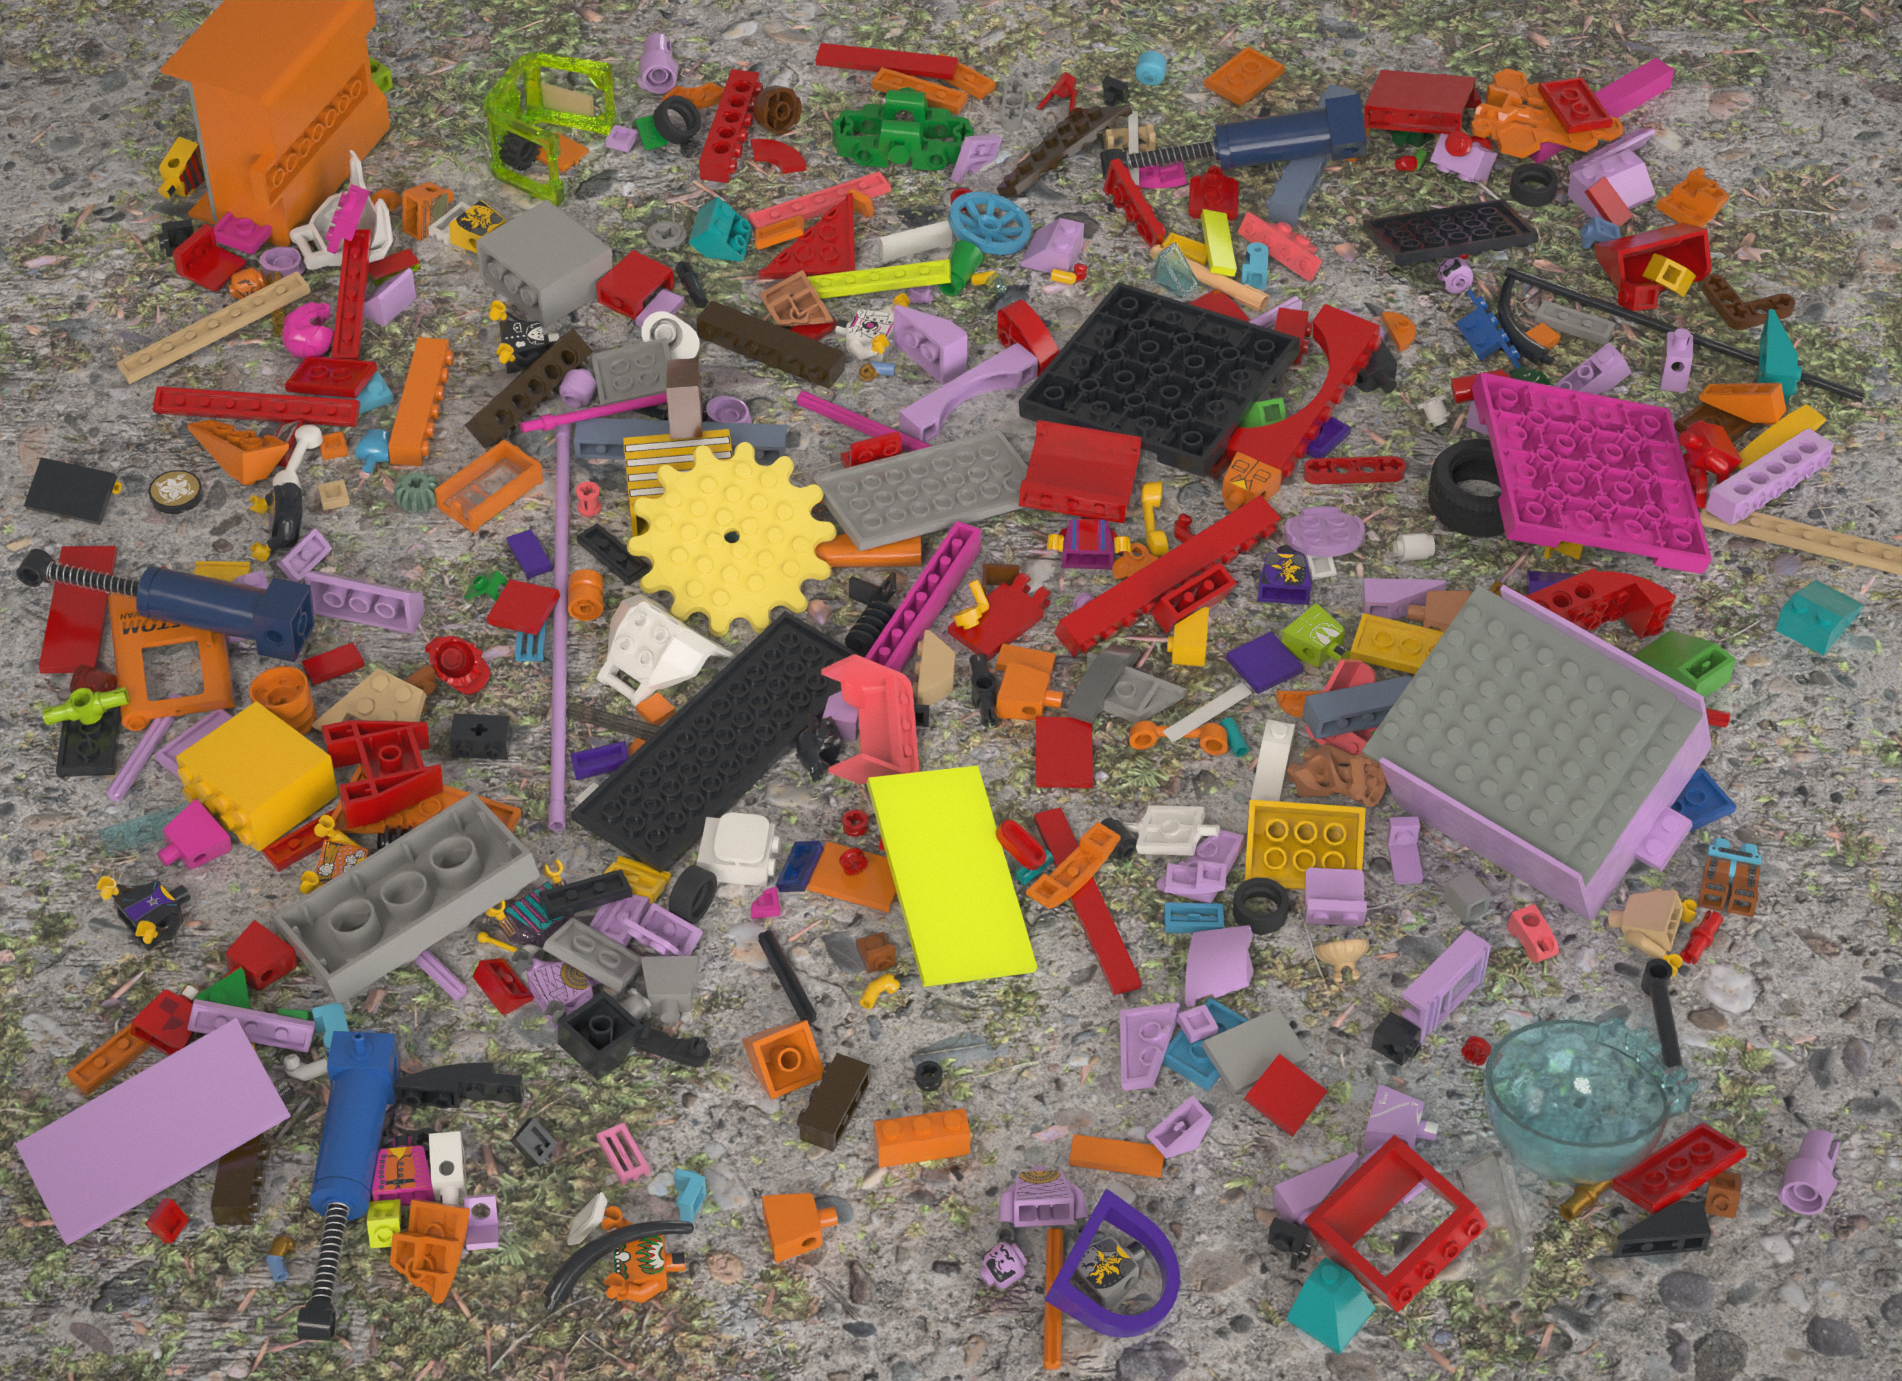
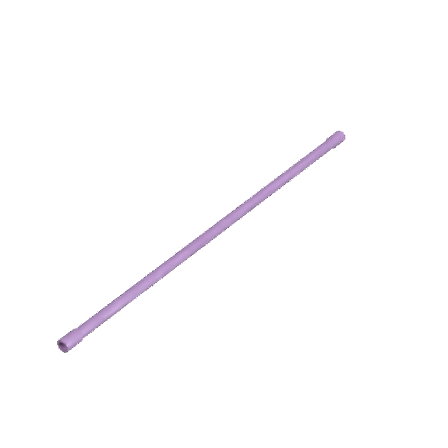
[548,423,572,831]

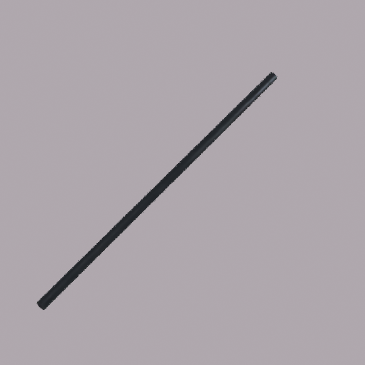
[1504,267,1865,403]

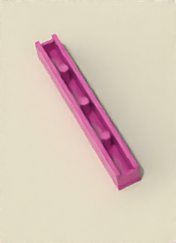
[1528,58,1674,164]

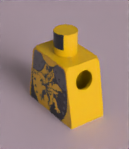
[448,200,506,254]

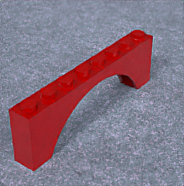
[1225,304,1382,485]

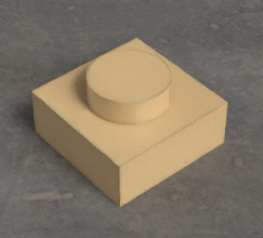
[318,480,350,510]

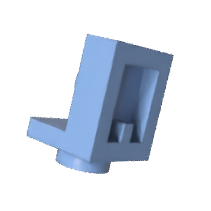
[1580,216,1621,249]

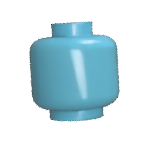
[1135,51,1167,85]

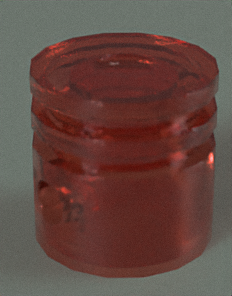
[70,665,117,694]

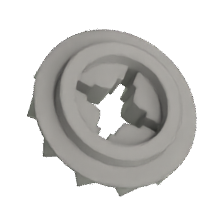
[647,221,687,252]

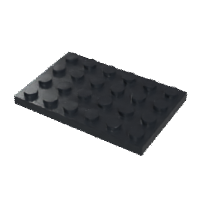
[1362,199,1538,266]

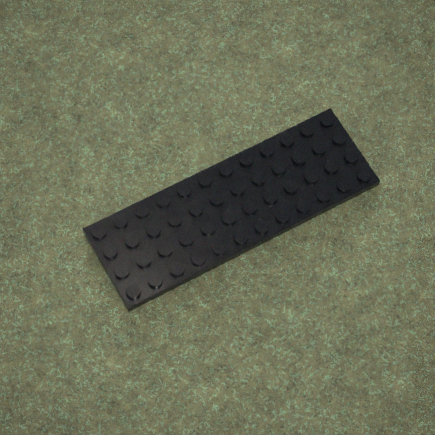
[571,611,865,874]

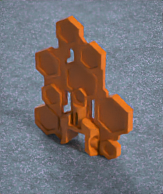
[1470,68,1624,158]

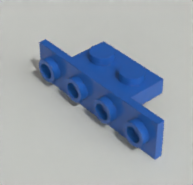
[1456,289,1521,369]

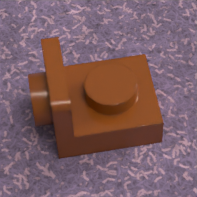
[404,664,437,714]
[856,932,896,973]
[1704,1171,1741,1219]

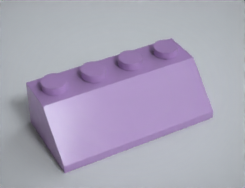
[304,571,425,635]

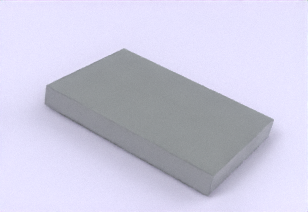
[543,917,642,993]
[1201,1008,1310,1095]

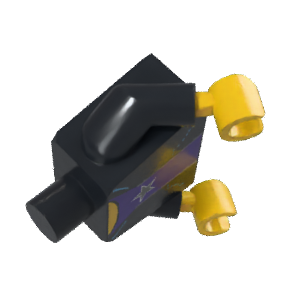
[249,482,302,562]
[96,876,191,951]

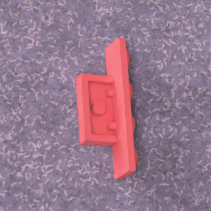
[1238,212,1322,281]

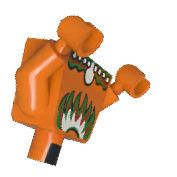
[601,1206,686,1303]

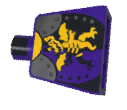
[1257,545,1311,605]

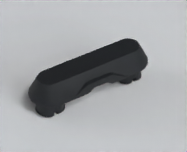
[633,1019,710,1068]

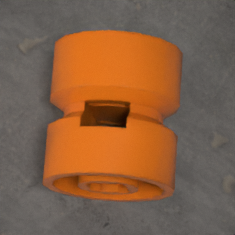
[568,569,604,621]

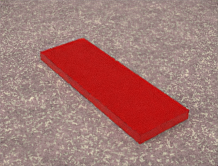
[39,546,117,674]

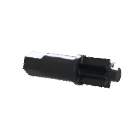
[675,261,708,308]

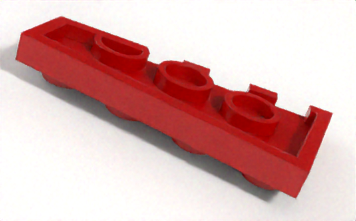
[1103,158,1166,248]

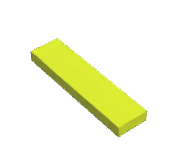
[1201,209,1237,277]

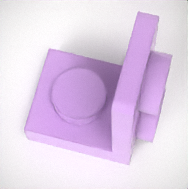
[1386,816,1424,885]

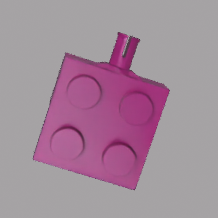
[325,184,370,254]

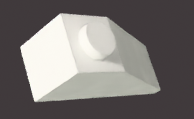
[1251,719,1295,802]

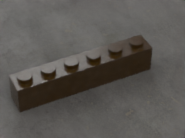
[696,301,845,389]

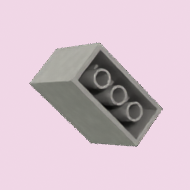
[476,200,613,328]

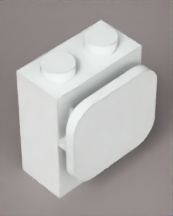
[697,812,780,887]

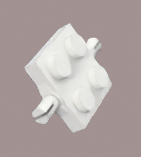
[1123,805,1220,856]

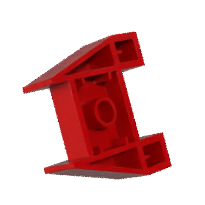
[321,720,443,829]

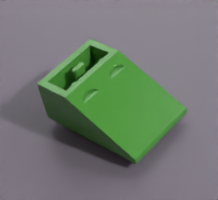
[1632,630,1736,698]

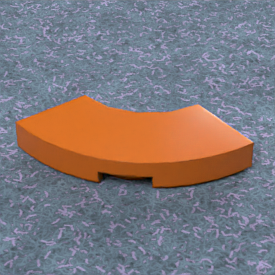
[662,81,725,109]

